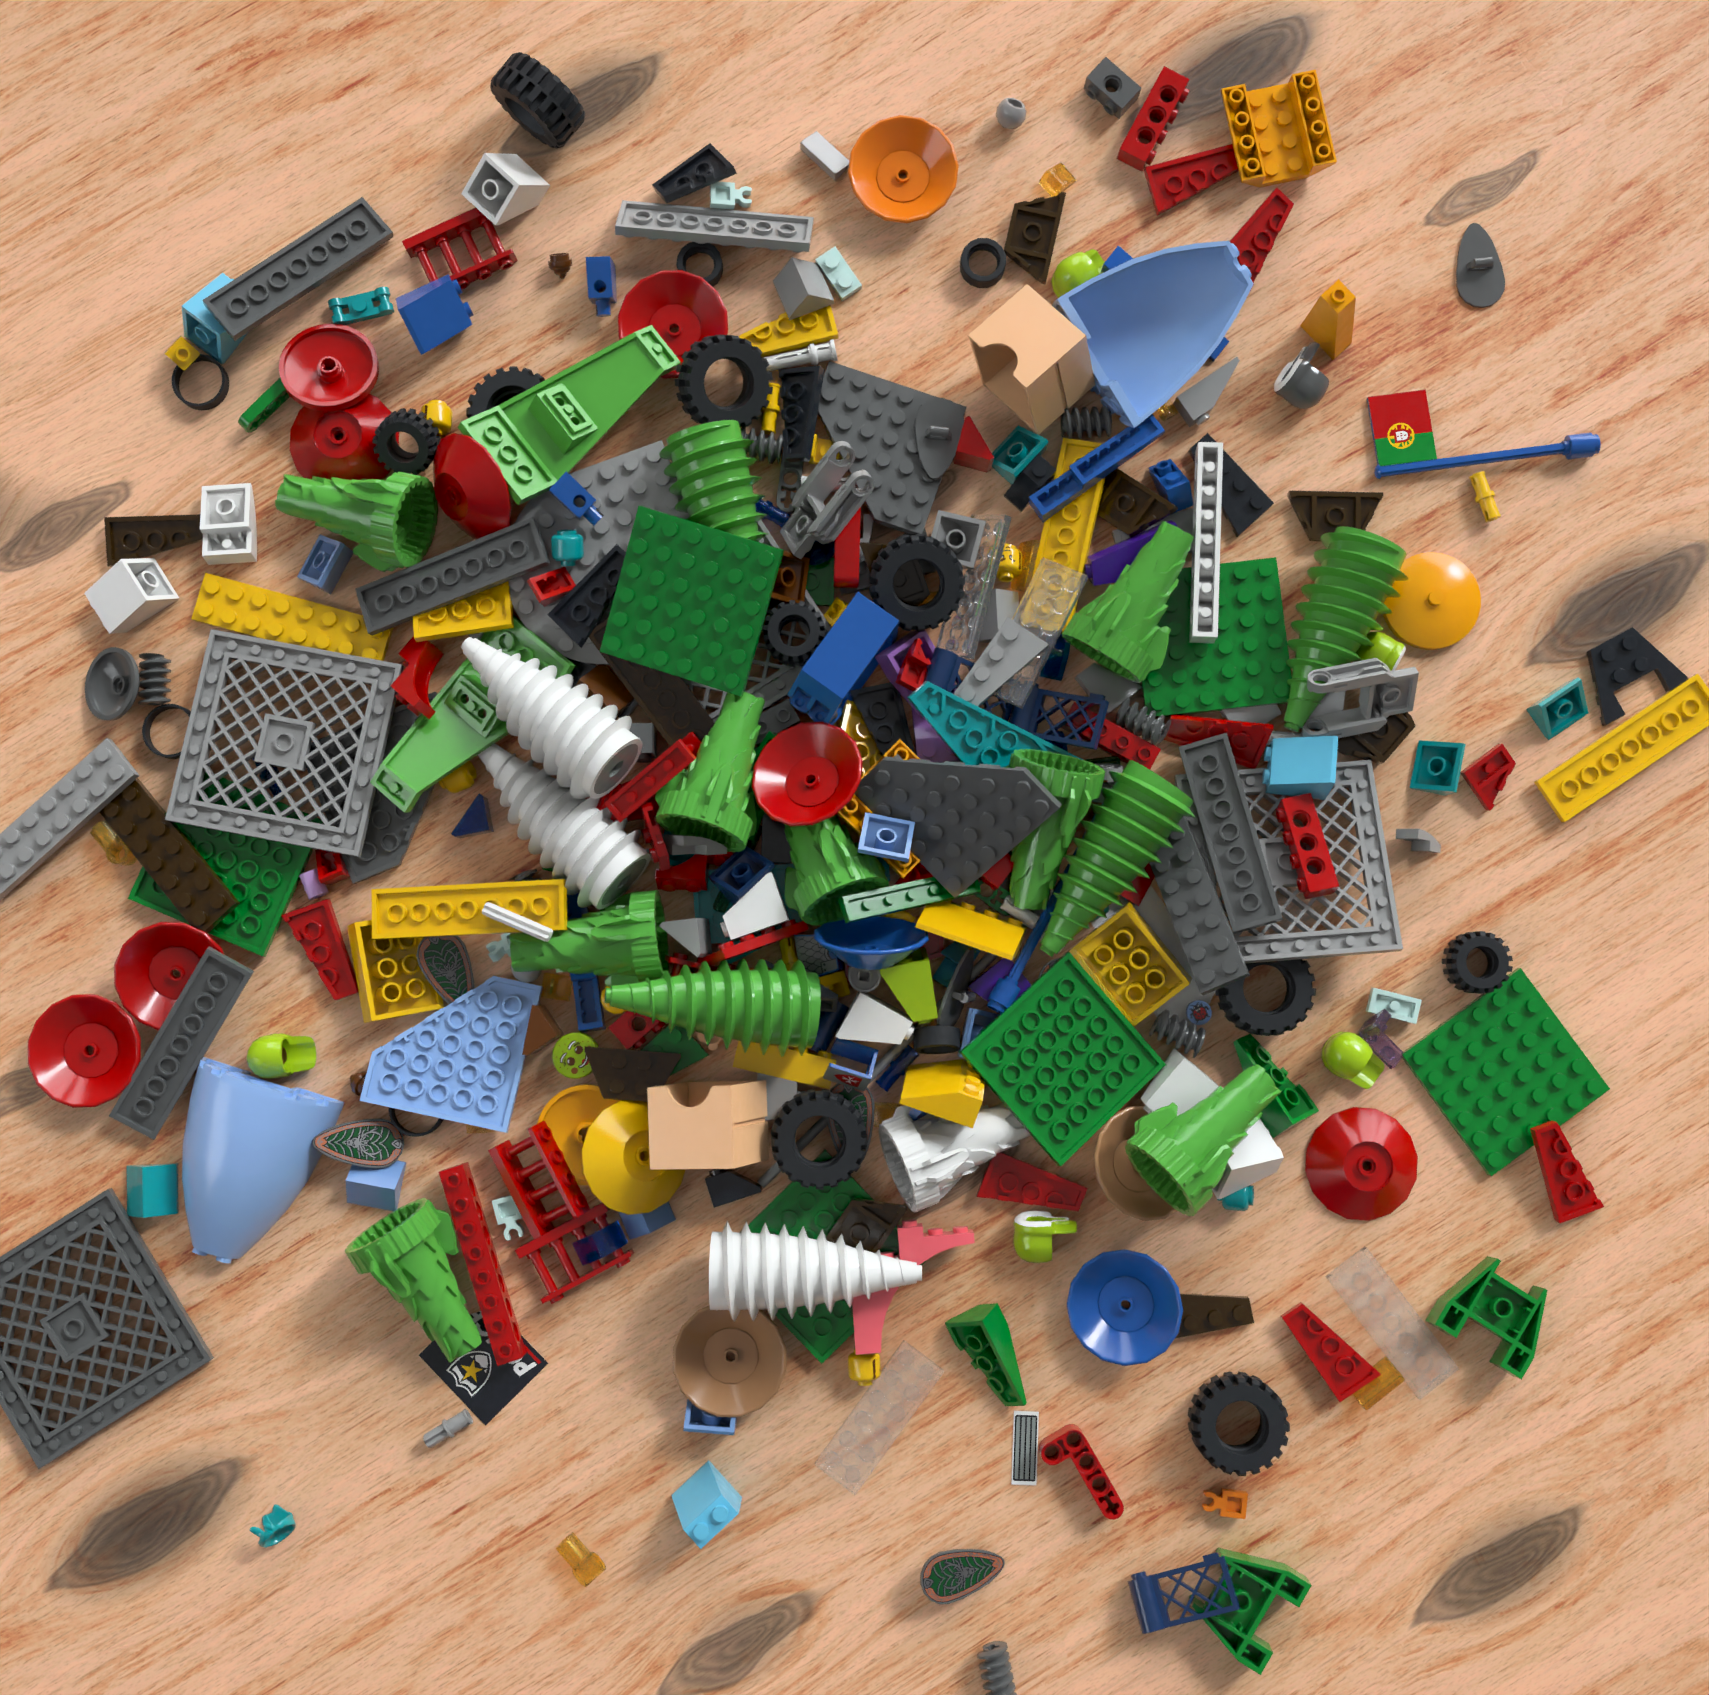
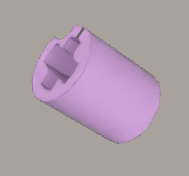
[299,869,329,900]

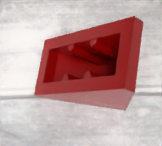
[527,566,576,607]
[315,849,350,885]

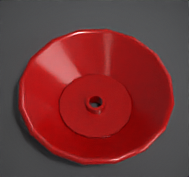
[618,270,728,379]
[289,394,399,480]
[433,433,511,540]
[752,722,863,826]
[114,922,224,1031]
[28,994,141,1108]
[1305,1107,1418,1221]

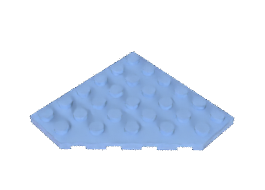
[359,976,543,1133]

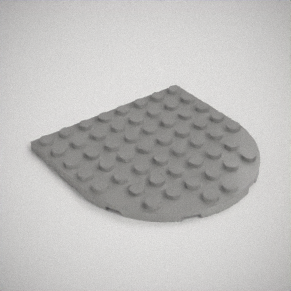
[509,440,689,665]

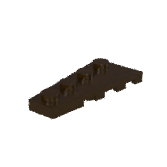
[104,514,203,567]
[1175,1293,1254,1338]

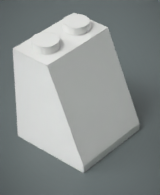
[461,153,550,226]
[84,558,179,634]
[720,872,790,941]
[836,991,914,1044]
[1140,1048,1219,1116]
[1212,1119,1284,1199]

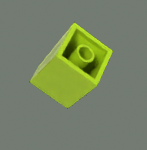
[879,947,938,1024]

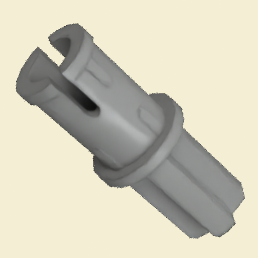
[423,1409,473,1448]

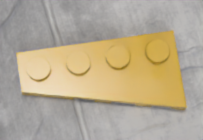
[739,305,839,357]
[413,581,514,642]

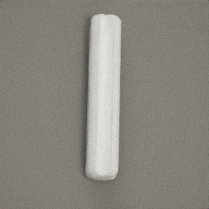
[482,902,553,942]

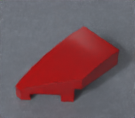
[895,638,931,692]

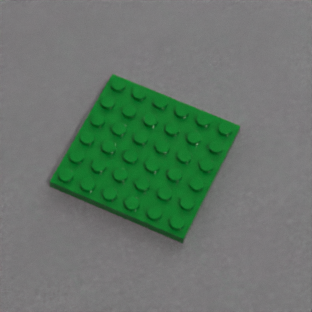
[600,506,784,696]
[1142,557,1292,718]
[128,771,325,957]
[959,952,1166,1166]
[1399,968,1610,1177]
[740,1149,927,1364]

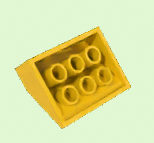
[915,900,1027,960]
[1069,901,1192,1027]
[347,920,444,1023]
[899,1059,985,1128]

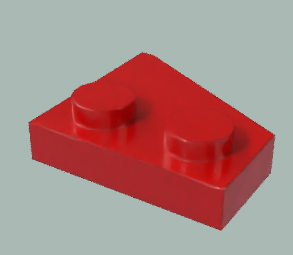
[1460,743,1516,811]
[641,802,671,871]

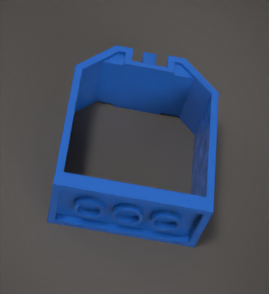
[787,592,899,725]

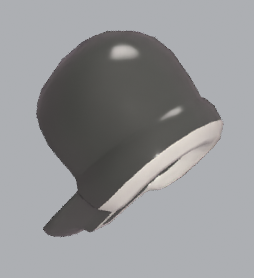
[1274,342,1329,409]

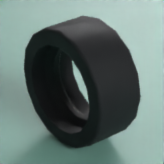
[960,238,1006,288]
[676,242,723,287]
[913,1025,961,1054]

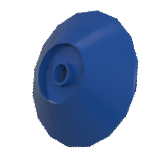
[814,916,929,970]
[1066,1249,1183,1366]

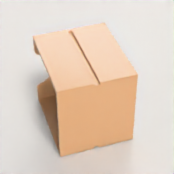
[968,284,1095,435]
[647,1080,769,1169]

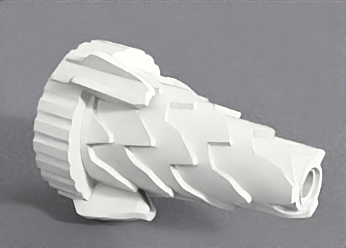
[879,1103,1031,1213]

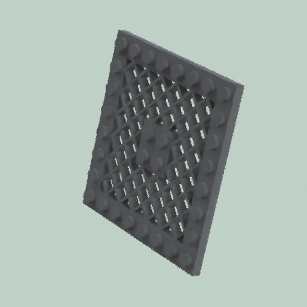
[0,1188,214,1469]

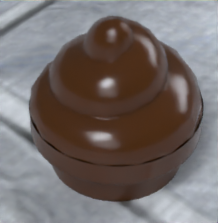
[548,253,572,279]
[350,1071,367,1096]

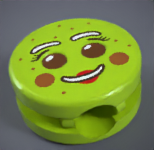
[552,1032,599,1079]

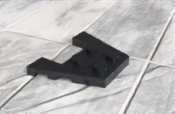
[1587,627,1688,726]

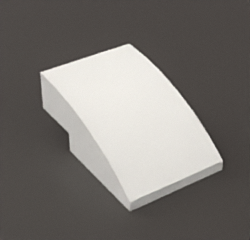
[200,483,257,565]

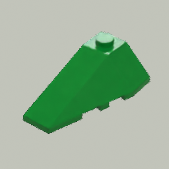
[1233,1034,1319,1138]
[945,1303,1027,1406]

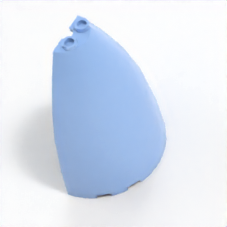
[1052,241,1254,428]
[182,1057,344,1263]

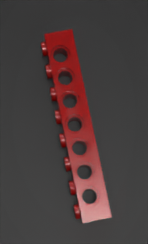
[438,1162,526,1366]

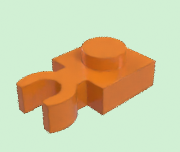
[1202,1488,1248,1519]

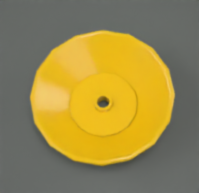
[581,1100,685,1215]

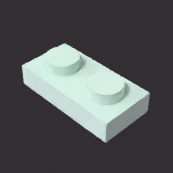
[815,246,862,301]
[1366,988,1422,1024]

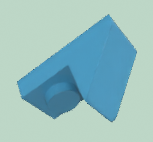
[932,941,980,988]

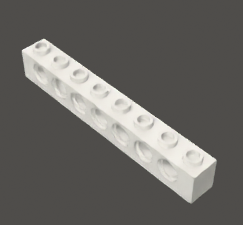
[1189,442,1223,643]

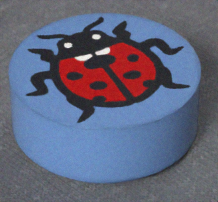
[1186,1000,1212,1025]

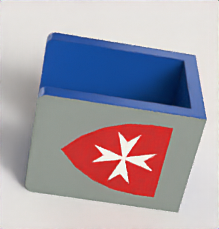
[823,1038,879,1091]

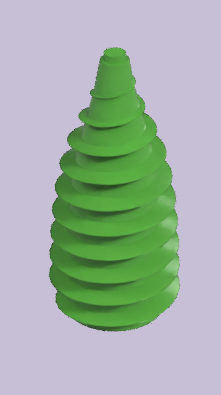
[659,420,768,542]
[1284,526,1408,732]
[1040,760,1196,957]
[605,959,821,1057]

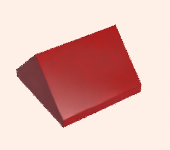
[954,415,994,473]

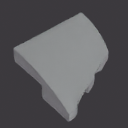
[1075,663,1142,715]
[662,834,727,855]

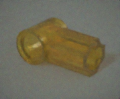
[90,820,137,866]
[556,1532,606,1587]

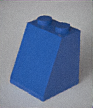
[396,274,474,355]

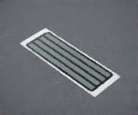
[1011,1411,1039,1485]

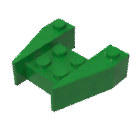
[1425,1256,1548,1380]
[1189,1548,1312,1675]

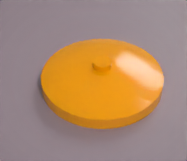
[1383,552,1481,650]
[537,1084,621,1185]

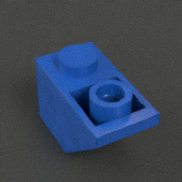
[1148,459,1193,514]

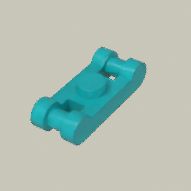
[328,287,394,325]

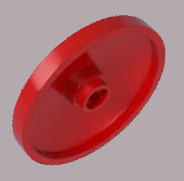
[279,324,379,411]

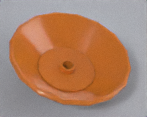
[848,115,959,224]

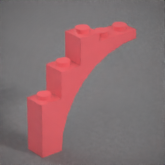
[852,1219,975,1355]

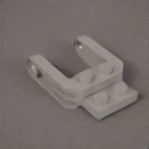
[780,441,875,559]
[1302,658,1419,738]

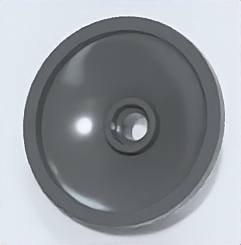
[85,647,140,721]

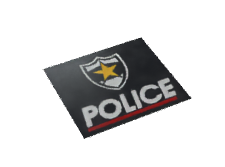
[419,1311,548,1426]

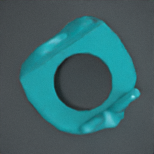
[250,1504,296,1548]

